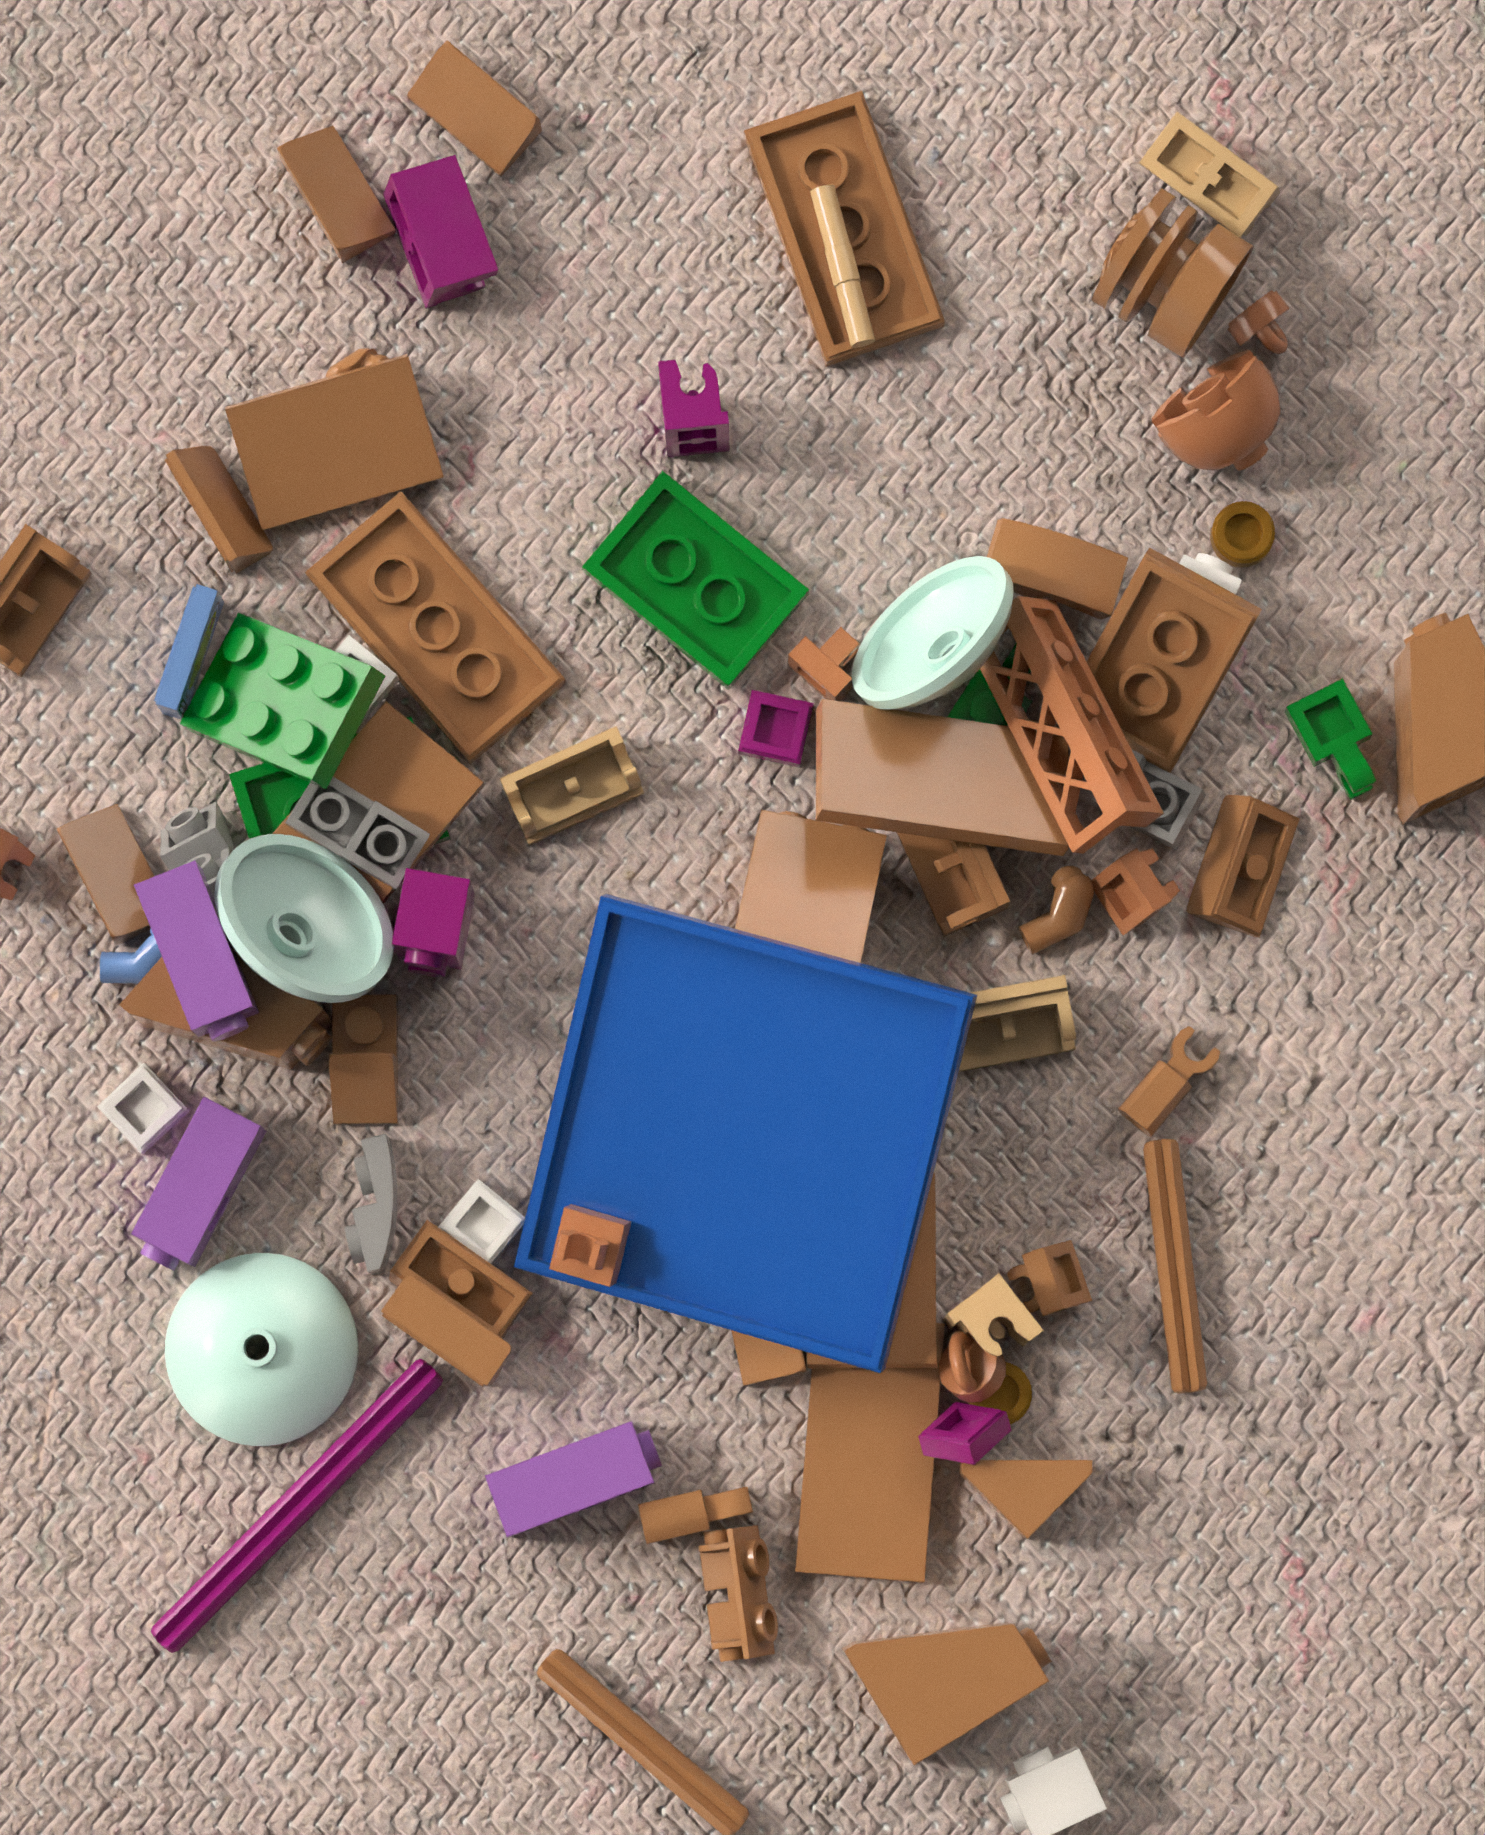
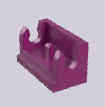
[383,155,499,309]
[658,360,730,458]

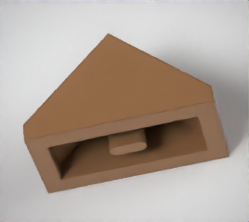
[959,1460,1092,1539]

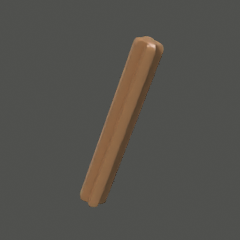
[1143,1139,1207,1394]
[537,1649,749,1835]

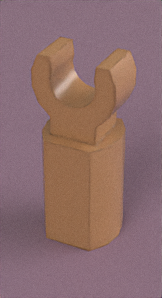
[1118,1026,1220,1137]
[638,1487,753,1544]

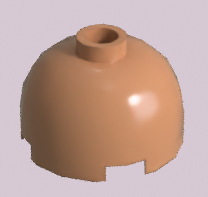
[1152,350,1280,471]

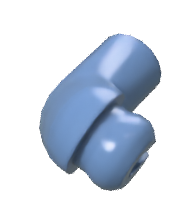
[100,927,162,984]

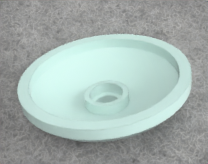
[851,556,1014,709]
[214,834,394,1003]
[165,1253,359,1446]

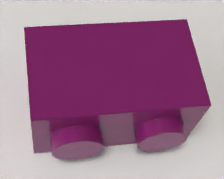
[392,868,475,977]

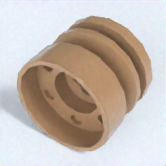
[1092,188,1254,358]

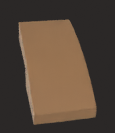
[987,518,1128,620]

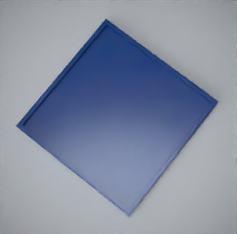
[514,894,977,1373]

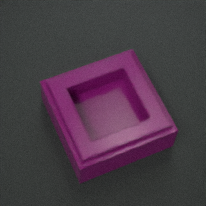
[738,690,814,768]
[918,1402,1012,1465]

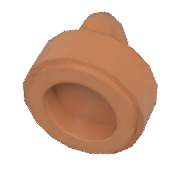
[1227,290,1290,354]
[938,1331,1006,1403]

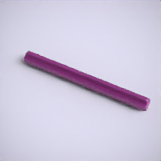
[151,1359,443,1653]

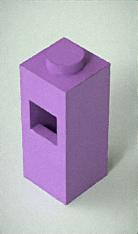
[134,860,259,1041]
[131,1097,267,1271]
[485,1421,662,1537]

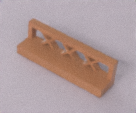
[980,596,1164,854]

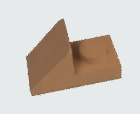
[329,994,398,1125]

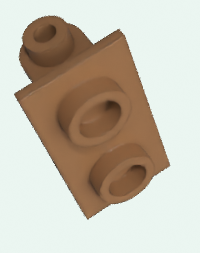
[698,1525,778,1662]

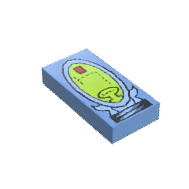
[154,584,224,720]

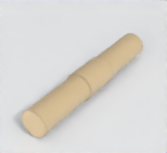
[810,185,875,348]

